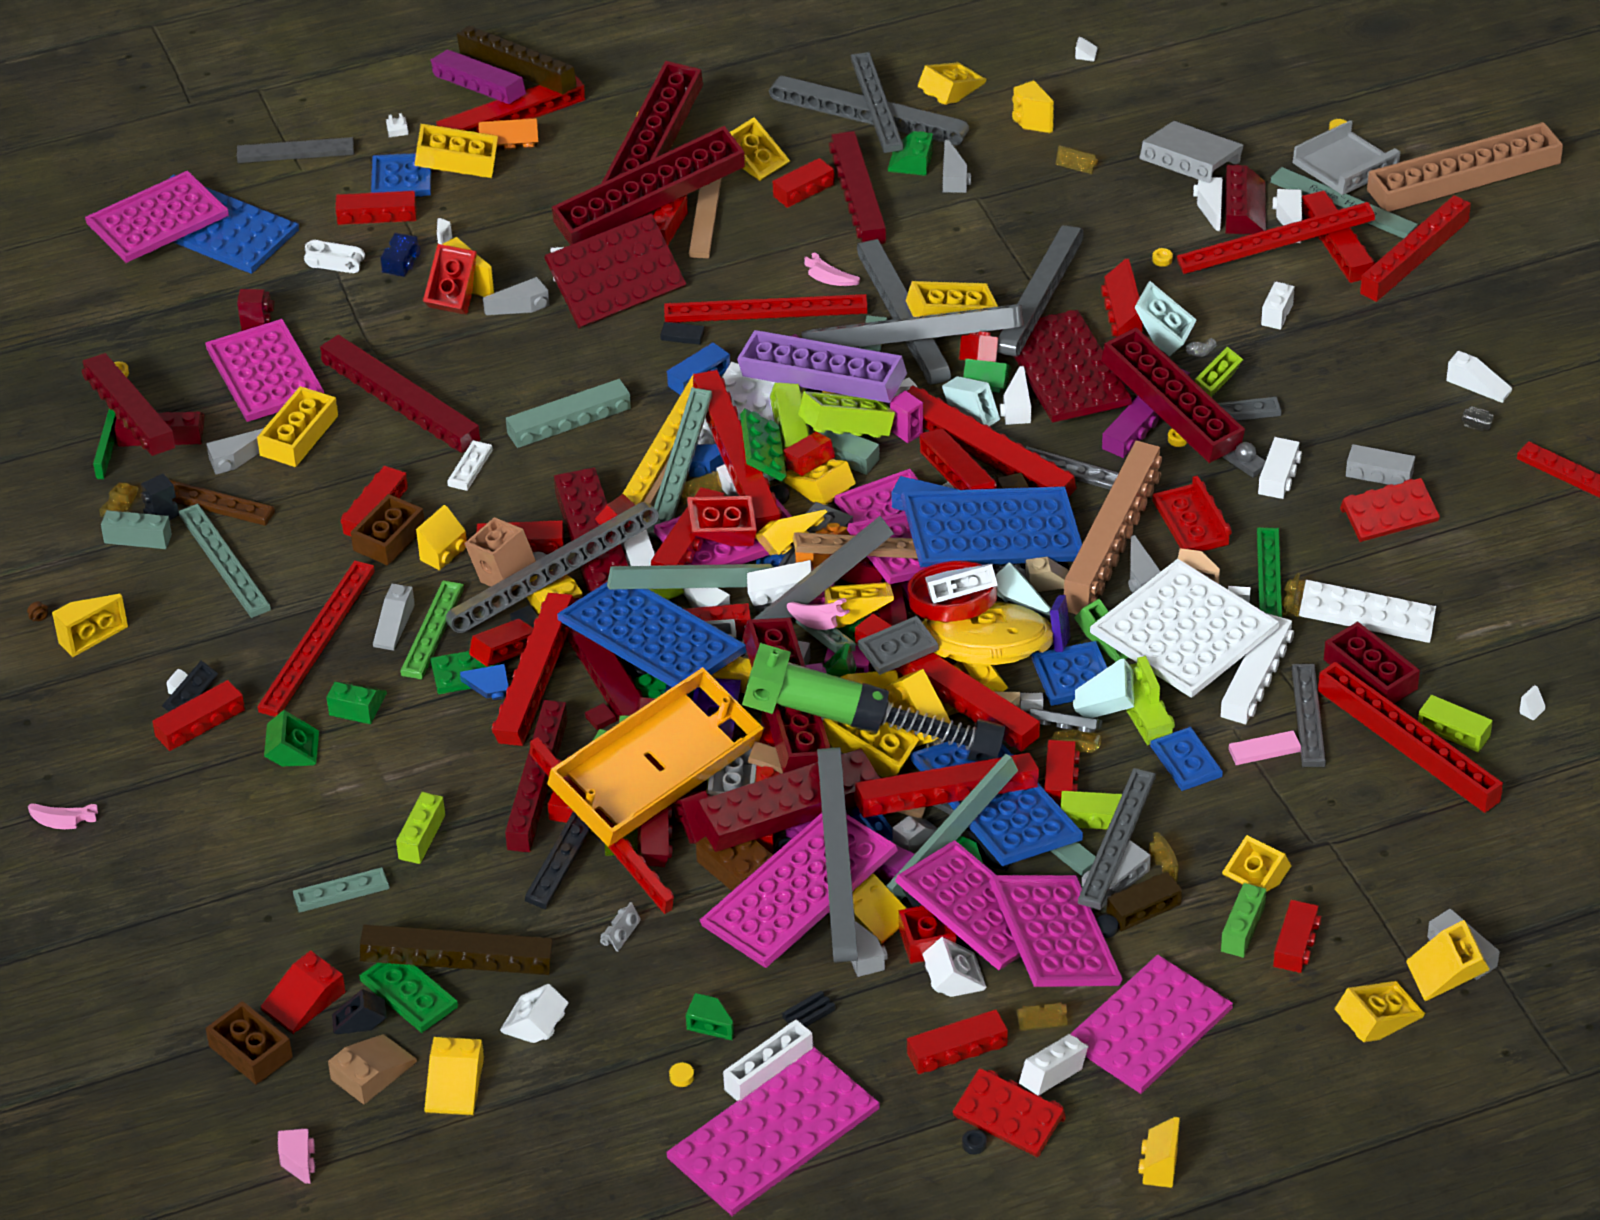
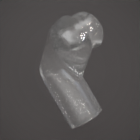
[1186,338,1217,357]

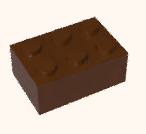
[351,494,425,565]
[696,837,773,891]
[206,1001,293,1085]

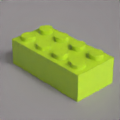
[798,391,895,438]

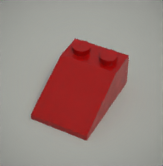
[423,244,477,315]
[687,496,757,546]
[261,950,346,1034]

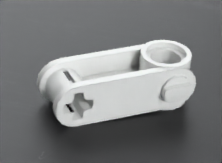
[304,240,365,273]

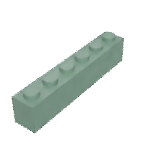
[506,379,631,448]

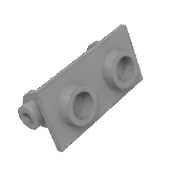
[600,902,641,952]

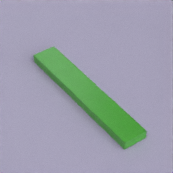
[401,580,464,679]

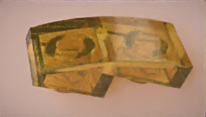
[99,482,138,517]
[1051,730,1102,753]
[1149,832,1178,882]

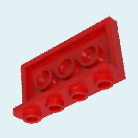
[1152,476,1232,551]
[1340,478,1440,542]
[952,1068,1066,1158]

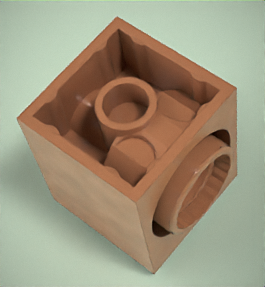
[464,517,536,592]

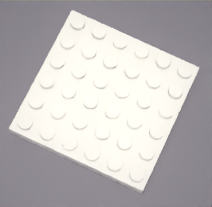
[1090,559,1279,698]

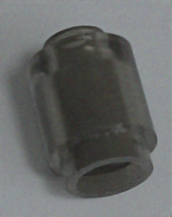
[1461,406,1494,432]

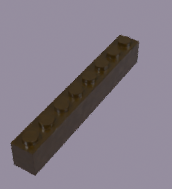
[457,26,577,94]
[360,924,552,975]

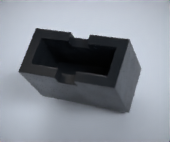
[140,473,179,520]

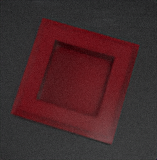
[585,703,616,731]

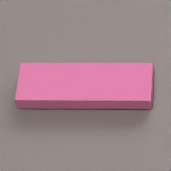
[1229,731,1301,765]

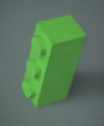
[1221,883,1266,958]

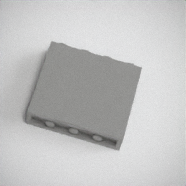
[1293,120,1400,195]
[1140,121,1243,183]

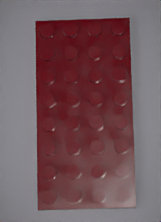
[1000,310,1132,423]

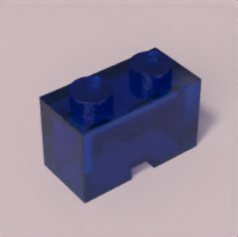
[380,233,420,277]

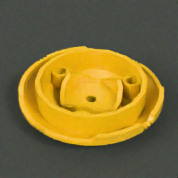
[922,601,1053,665]

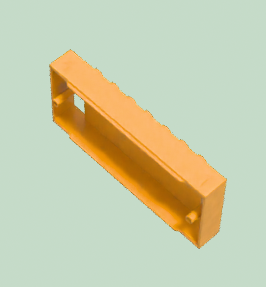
[547,667,764,847]

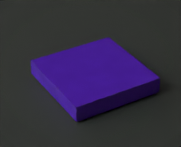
[1050,595,1071,652]

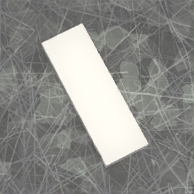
[448,440,493,491]

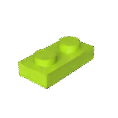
[1134,656,1160,704]

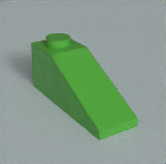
[1074,599,1129,662]

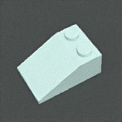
[1135,281,1196,356]
[995,563,1051,620]

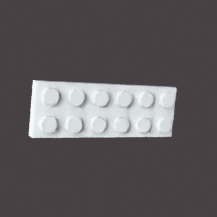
[1299,580,1436,643]

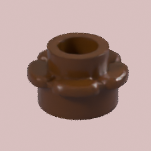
[27,601,48,621]

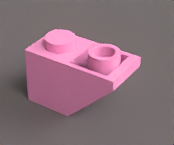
[278,1129,315,1183]

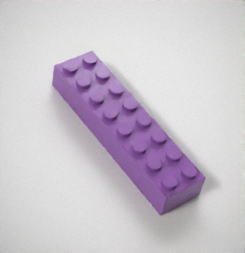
[737,330,907,403]

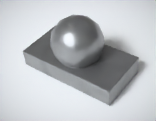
[1222,442,1266,478]

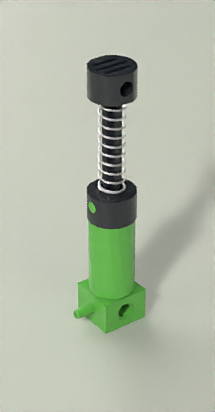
[742,643,1005,762]

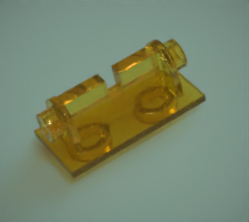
[1055,146,1098,174]
[681,471,722,504]
[1282,573,1306,617]
[1016,1002,1068,1031]

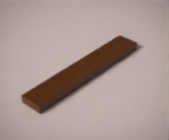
[170,480,275,526]

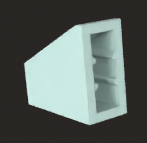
[942,377,1000,426]
[1073,658,1134,718]

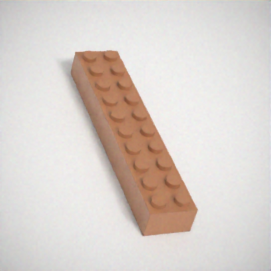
[1367,122,1563,212]
[1064,441,1162,614]

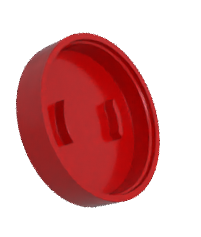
[908,561,997,622]

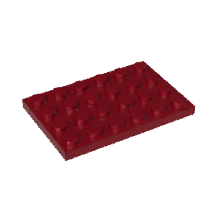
[544,213,686,329]

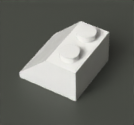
[923,937,986,997]
[500,984,568,1043]

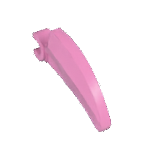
[804,253,860,286]
[787,598,850,630]
[28,804,98,829]

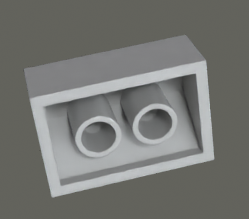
[707,748,757,796]

